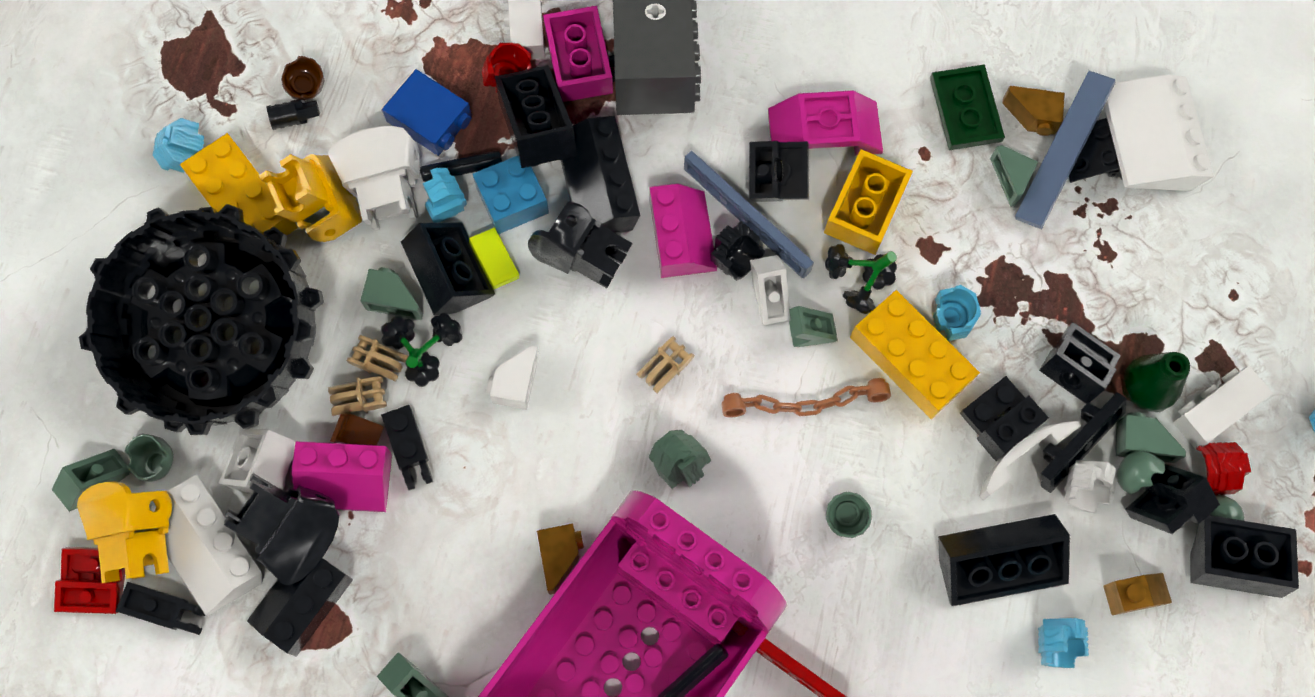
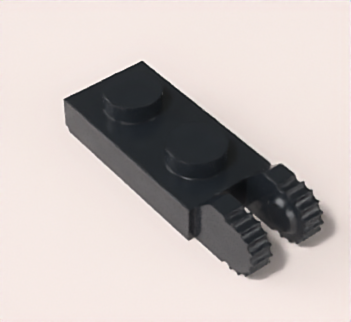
[381,405,433,490]
[116,582,205,635]

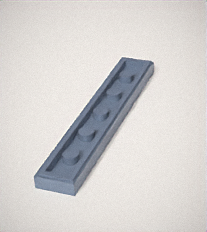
[1015,71,1116,230]
[684,150,814,279]

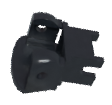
[528,201,633,289]
[224,473,339,585]

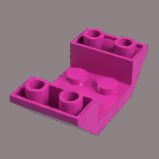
[768,90,883,156]

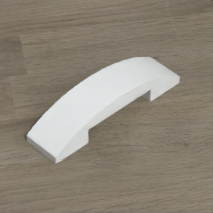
[979,421,1081,500]

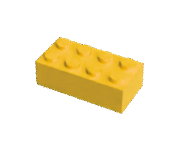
[180,133,298,235]
[850,290,980,420]

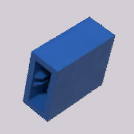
[382,69,472,156]

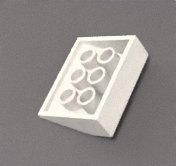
[1104,75,1214,191]

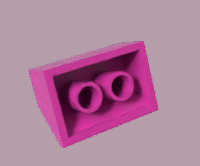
[649,184,717,278]
[292,441,392,512]

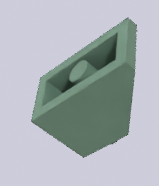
[360,267,423,320]
[1116,412,1186,463]
[52,449,130,512]
[377,652,449,697]

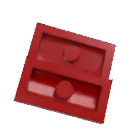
[54,547,125,614]

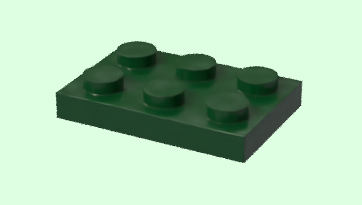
[930,64,1005,150]

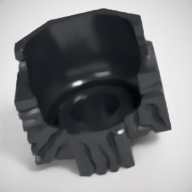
[711,221,765,281]

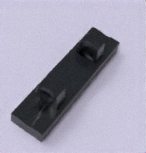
[1040,392,1127,493]

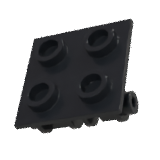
[1069,118,1120,183]

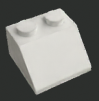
[218,428,296,494]

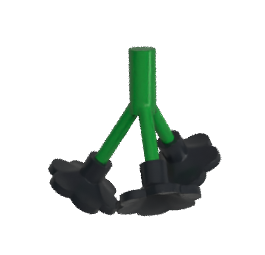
[825,244,897,314]
[381,313,462,387]

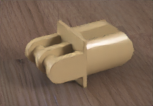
[346,335,408,382]
[636,336,695,393]
[328,376,387,416]

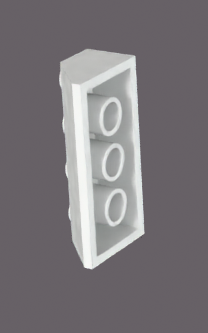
[150,475,262,617]

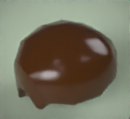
[281,56,325,101]

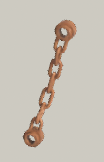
[721,378,891,418]

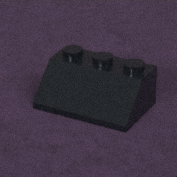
[401,222,495,315]
[1190,515,1299,598]
[247,558,353,657]

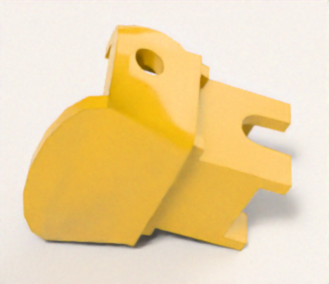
[259,154,362,242]
[77,481,172,583]

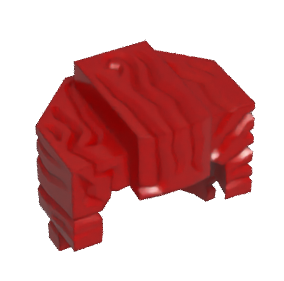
[482,43,531,93]
[1196,442,1251,495]

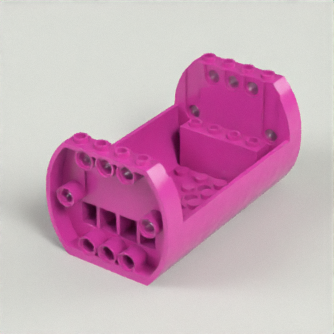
[478,490,787,697]

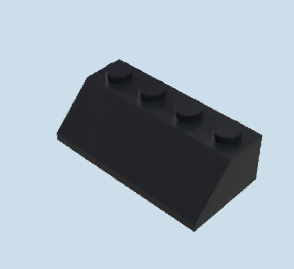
[561,116,641,235]
[938,514,1070,606]

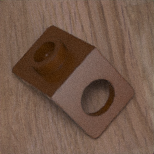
[330,412,384,445]

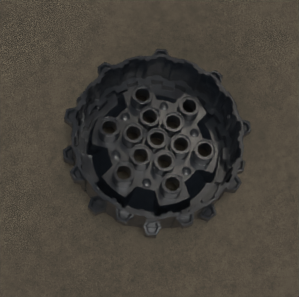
[79,204,324,435]

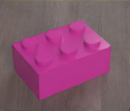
[543,5,613,102]

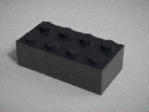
[495,65,577,168]

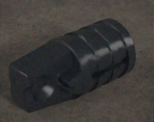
[266,99,320,130]

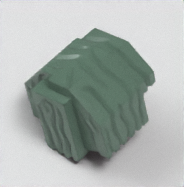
[649,430,711,489]

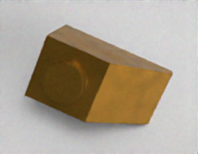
[1002,86,1065,136]
[537,523,584,595]
[1103,573,1172,616]

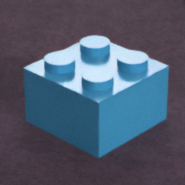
[472,156,549,234]

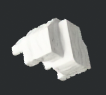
[1064,460,1117,513]

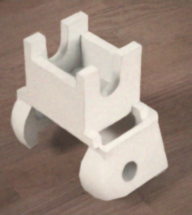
[328,126,421,231]

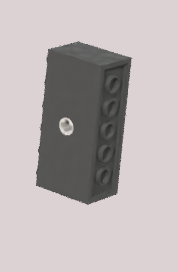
[613,0,701,115]

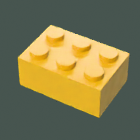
[824,149,913,255]

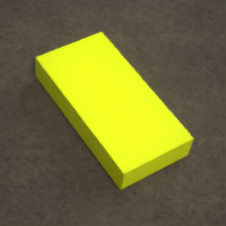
[469,227,520,290]

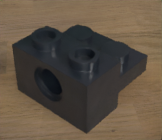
[749,141,809,202]
[1039,322,1121,404]
[960,376,1049,461]
[1125,464,1220,534]

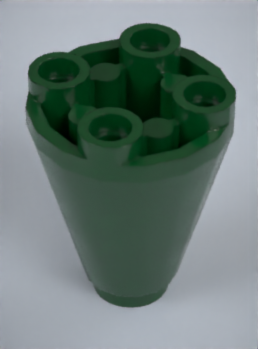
[1122,352,1190,413]

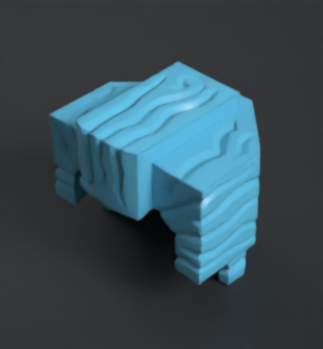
[153,118,204,173]
[423,168,467,223]
[933,285,981,341]
[1038,618,1089,668]

